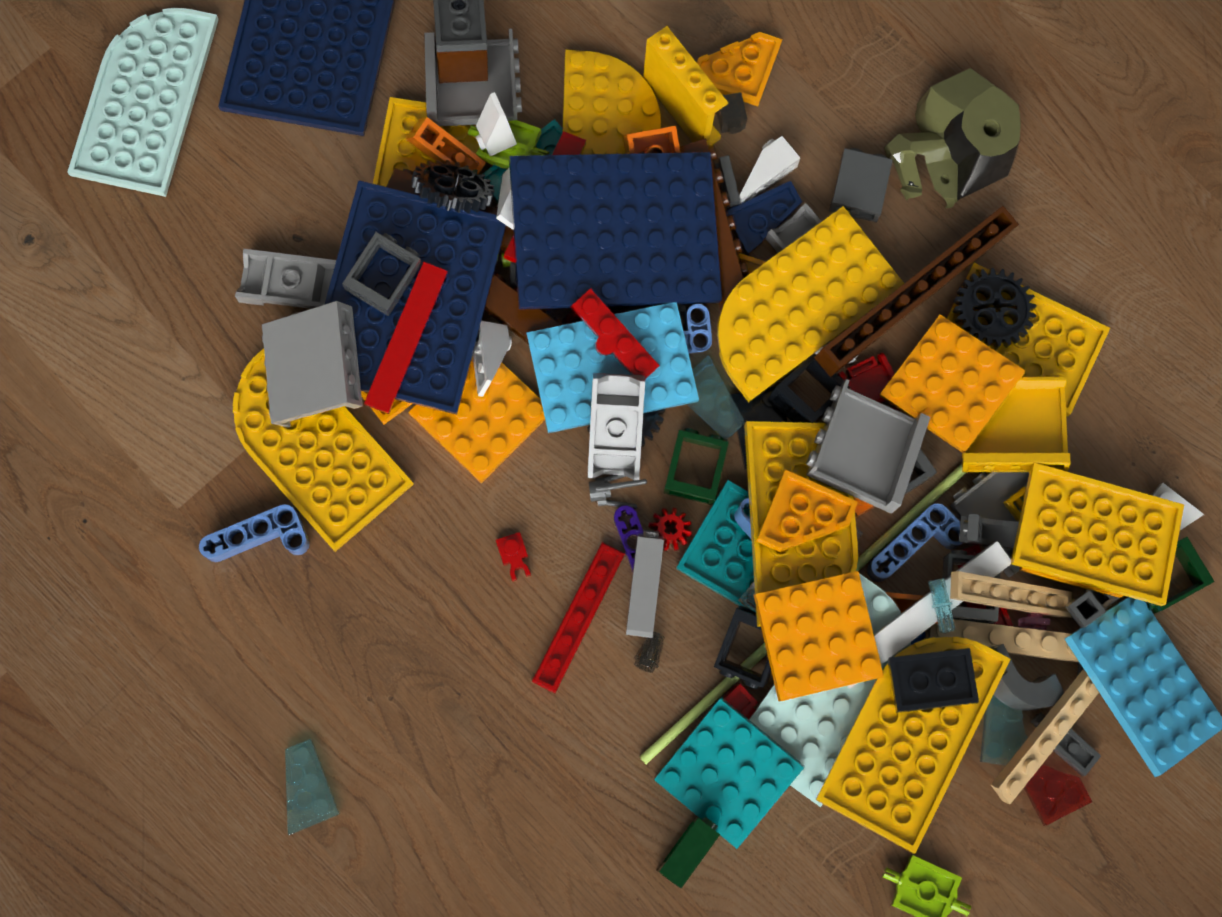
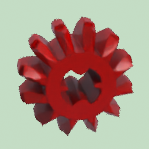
[648,507,692,551]

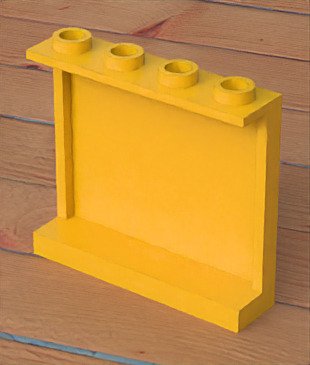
[643,26,728,146]
[962,374,1071,472]

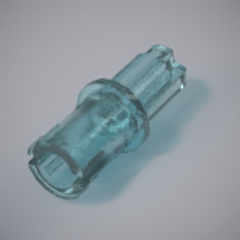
[928,578,955,633]

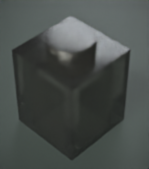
[717,92,747,134]

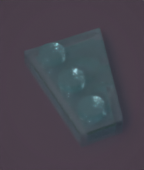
[687,355,744,440]
[980,694,1028,766]
[285,739,340,836]

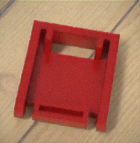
[837,352,900,411]

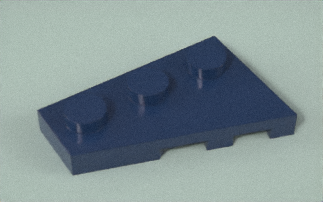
[728,181,802,256]

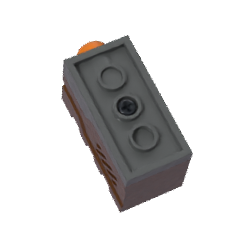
[433,0,488,83]

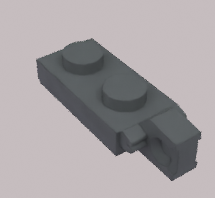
[1030,712,1101,777]

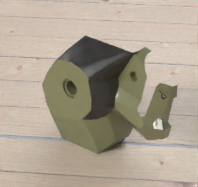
[884,68,1021,209]

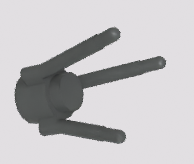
[589,475,647,509]

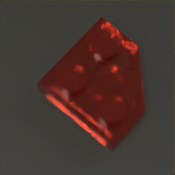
[1024,765,1092,826]

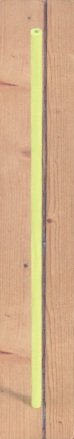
[639,463,967,764]

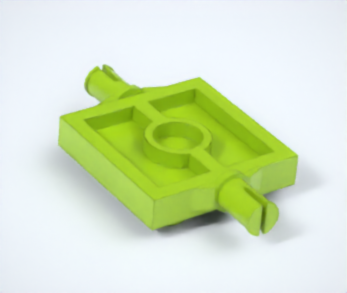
[468,120,549,169]
[882,855,971,917]

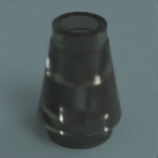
[634,632,665,673]

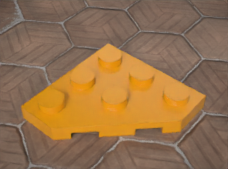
[696,32,783,107]
[756,469,858,552]

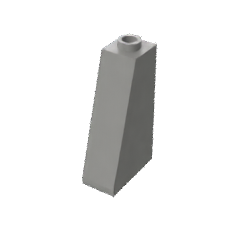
[626,530,664,638]

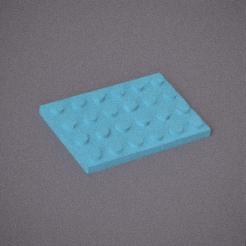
[527,303,699,433]
[1065,597,1222,777]

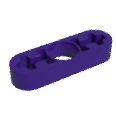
[614,506,643,572]

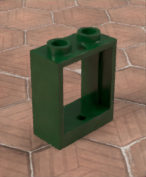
[663,428,729,505]
[1146,537,1215,614]
[656,817,720,888]

